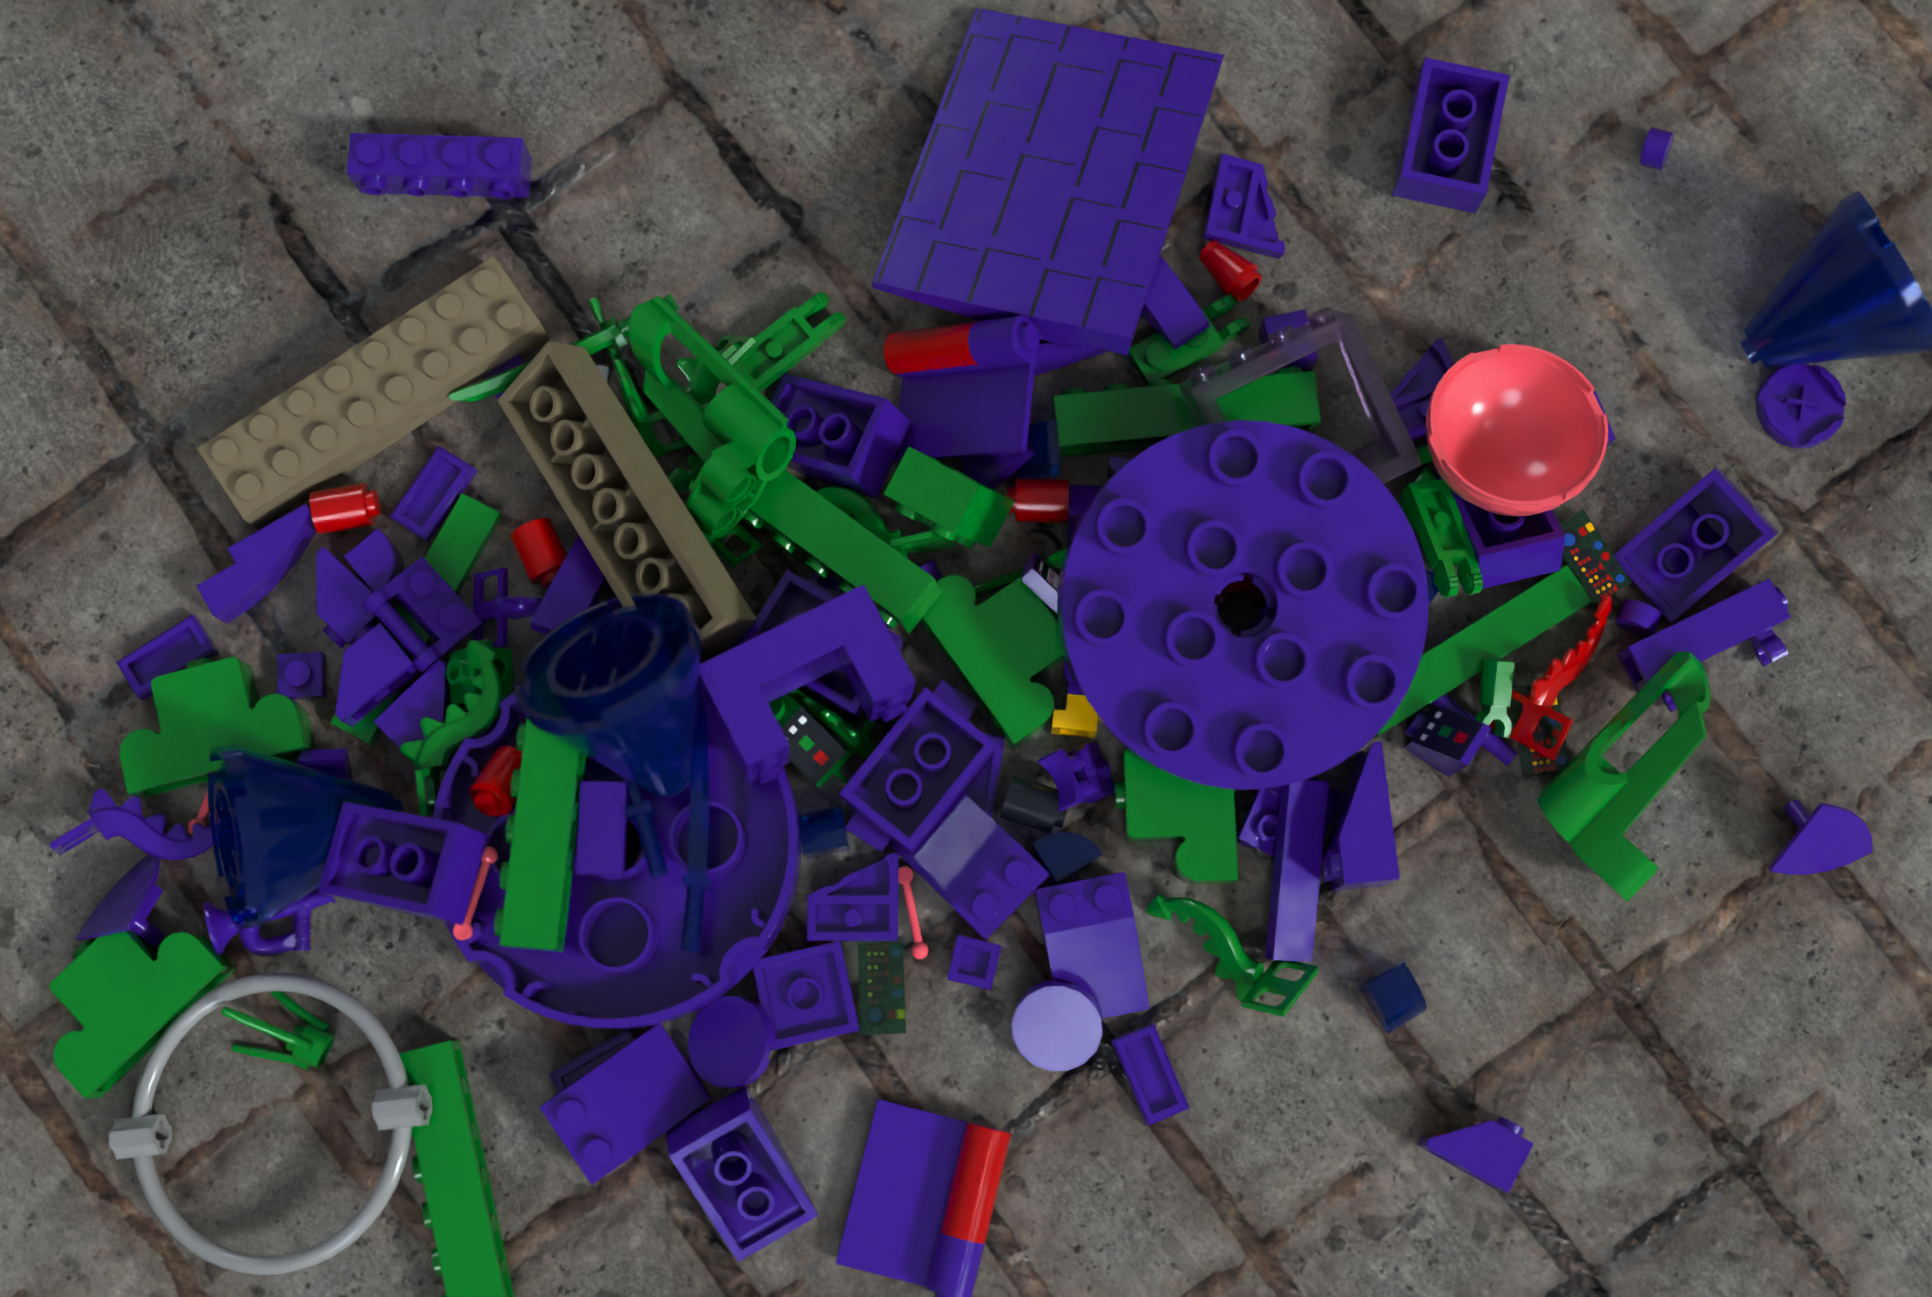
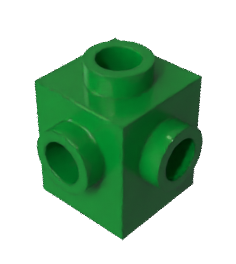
[446,640,515,707]

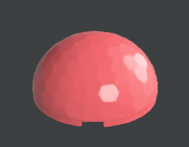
[1425,344,1608,516]

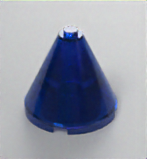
[1740,190,1932,367]
[515,593,701,796]
[207,744,404,930]

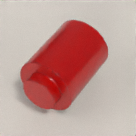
[1007,478,1069,523]
[309,483,381,534]
[510,518,567,589]
[469,746,523,816]

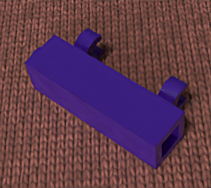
[1616,578,1791,712]

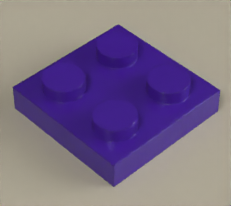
[753,941,860,1051]

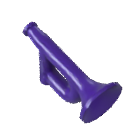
[203,890,336,957]

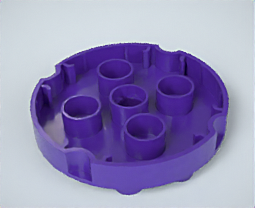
[1057,420,1429,790]
[432,660,802,1029]

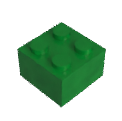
[884,446,1015,549]

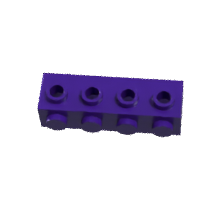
[347,133,532,199]

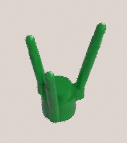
[221,991,335,1071]

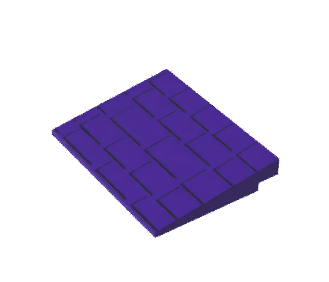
[872,8,1224,356]

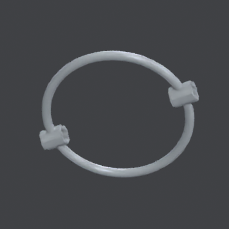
[109,972,433,1275]

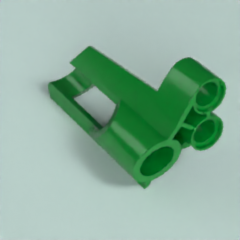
[629,296,796,538]
[1537,652,1711,902]

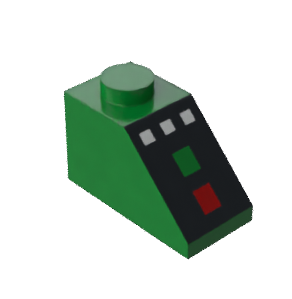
[768,694,850,788]

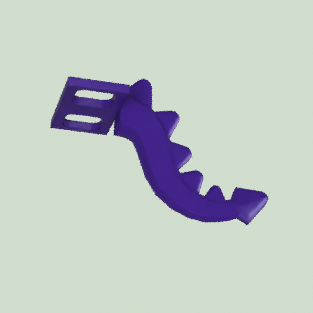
[473,568,624,648]
[49,789,236,861]

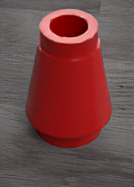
[1198,240,1262,302]

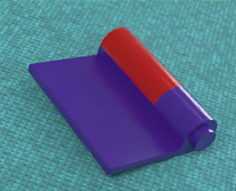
[884,315,1040,463]
[836,1099,1012,1297]

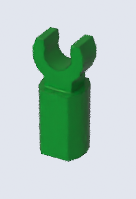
[1475,658,1515,738]

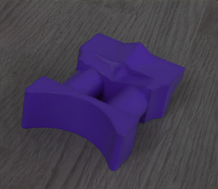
[1038,742,1114,812]

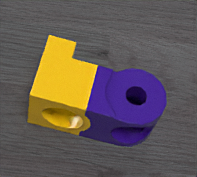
[1050,661,1098,739]

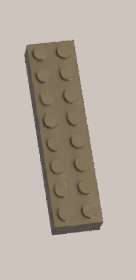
[197,256,550,531]
[497,341,757,677]

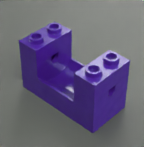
[696,584,916,784]

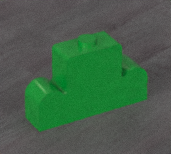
[920,575,1065,750]
[120,657,316,799]
[1114,749,1238,885]
[49,930,237,1098]

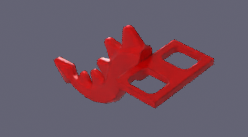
[1489,593,1612,760]

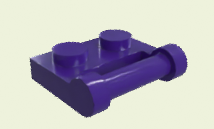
[361,556,482,673]

